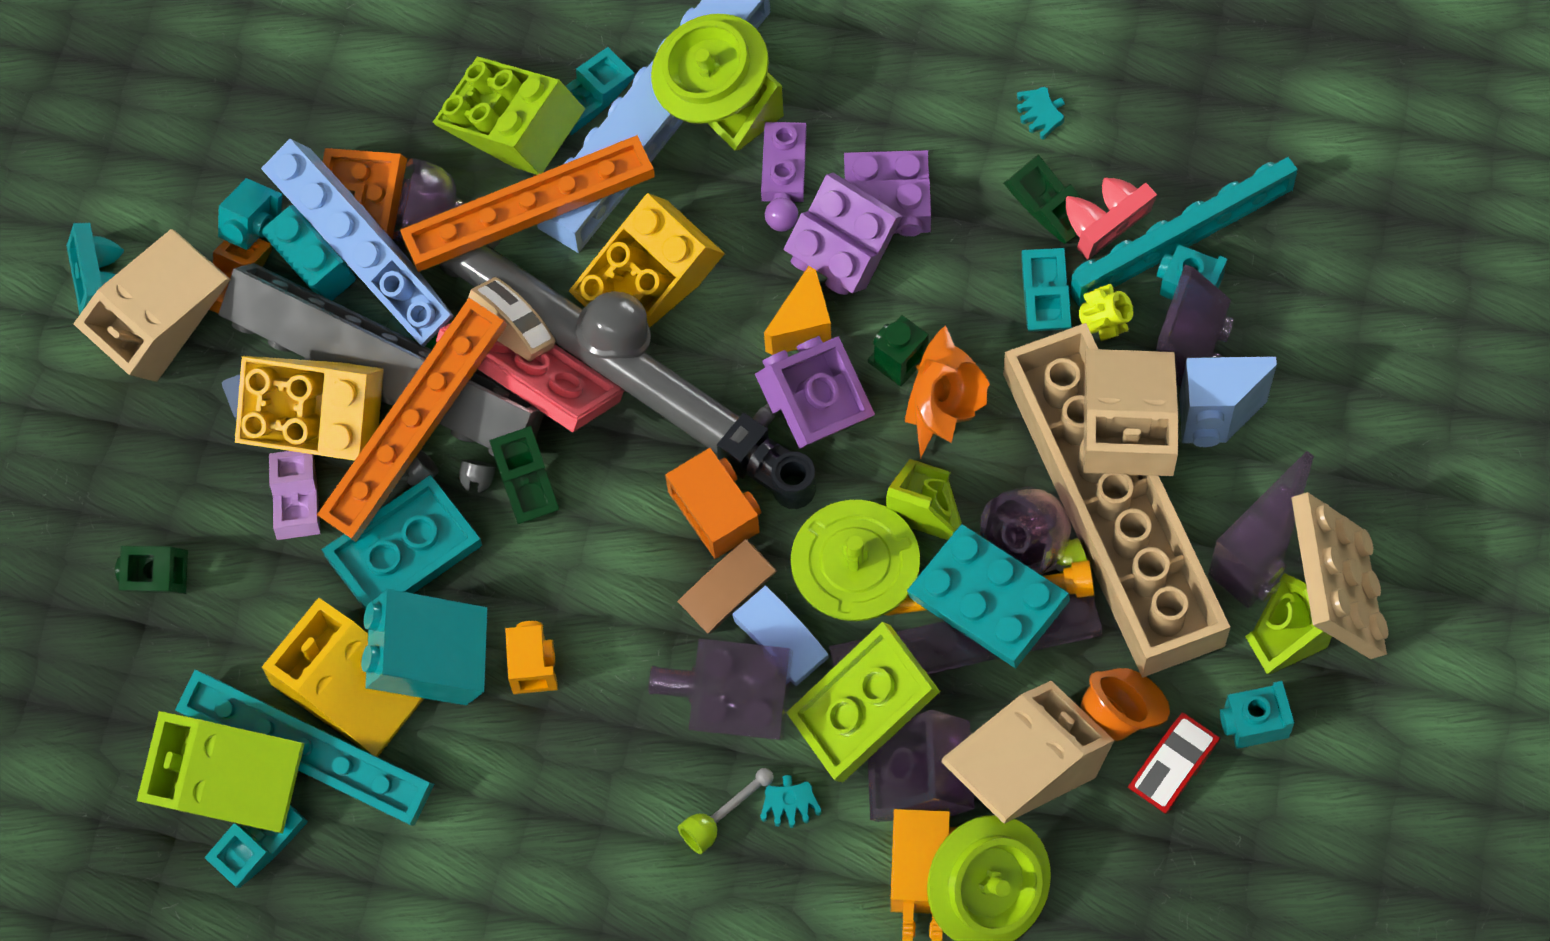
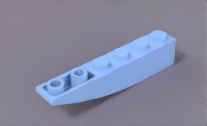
[261,139,453,347]

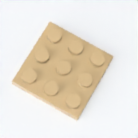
[1291,492,1388,659]

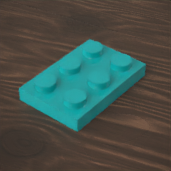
[321,475,482,610]
[907,524,1070,669]

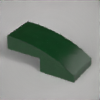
[1003,154,1082,244]
[489,426,559,524]

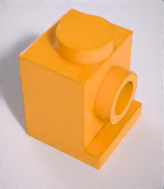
[505,621,558,694]

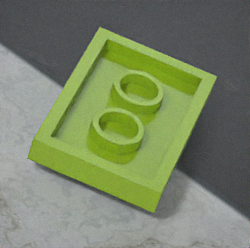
[786,622,940,783]

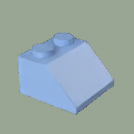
[1179,357,1277,447]

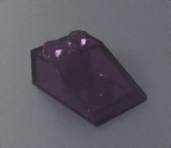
[1208,451,1314,609]

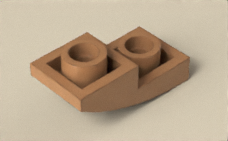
[677,539,777,634]

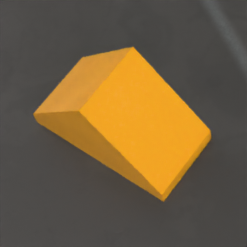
[764,266,831,355]

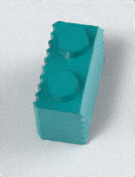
[262,205,356,301]

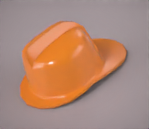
[1081,668,1170,741]

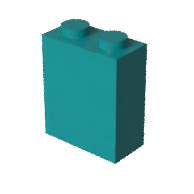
[361,589,487,705]

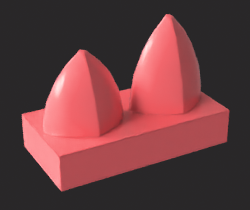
[1066,178,1157,260]

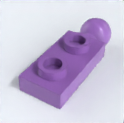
[761,122,807,232]

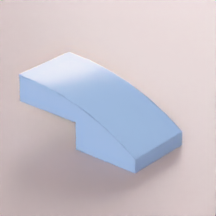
[732,586,829,686]

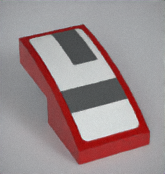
[1127,712,1221,814]

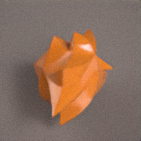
[905,325,990,459]

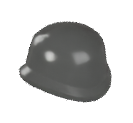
[575,291,651,359]

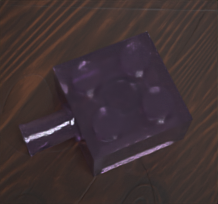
[649,639,793,741]

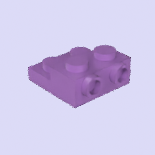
[844,150,931,236]
[783,173,902,295]
[755,336,875,449]

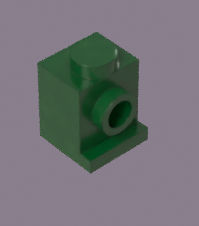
[868,315,929,387]
[115,546,188,594]

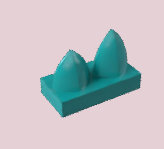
[66,223,124,315]

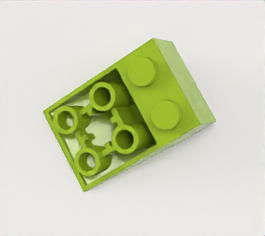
[433,56,585,175]
[137,711,305,833]

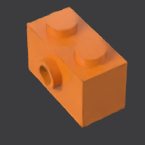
[665,448,761,559]

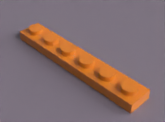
[400,135,655,272]
[317,298,508,542]

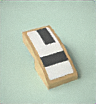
[467,277,556,361]

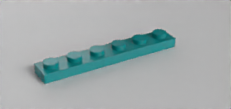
[1070,157,1298,307]
[175,670,434,826]

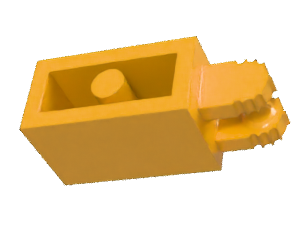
[891,809,958,941]

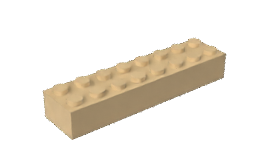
[1003,323,1230,678]

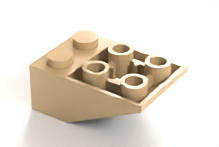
[74,229,231,382]
[1083,349,1178,476]
[941,681,1114,824]

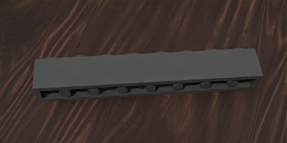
[218,263,545,456]

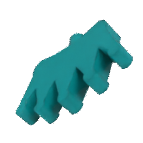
[1017,87,1065,140]
[760,775,822,828]

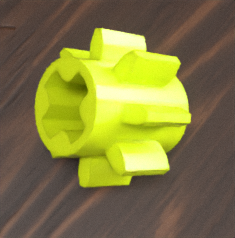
[1079,284,1133,341]

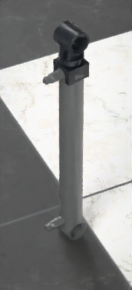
[439,238,816,509]

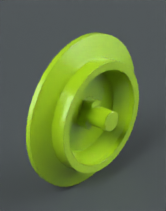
[651,14,769,124]
[791,500,920,621]
[927,815,1051,941]

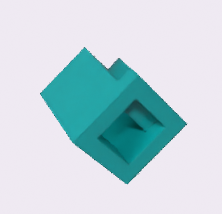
[218,178,282,250]
[1157,244,1227,313]
[1220,681,1294,749]

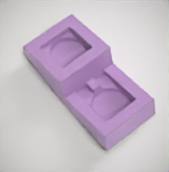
[269,451,320,540]

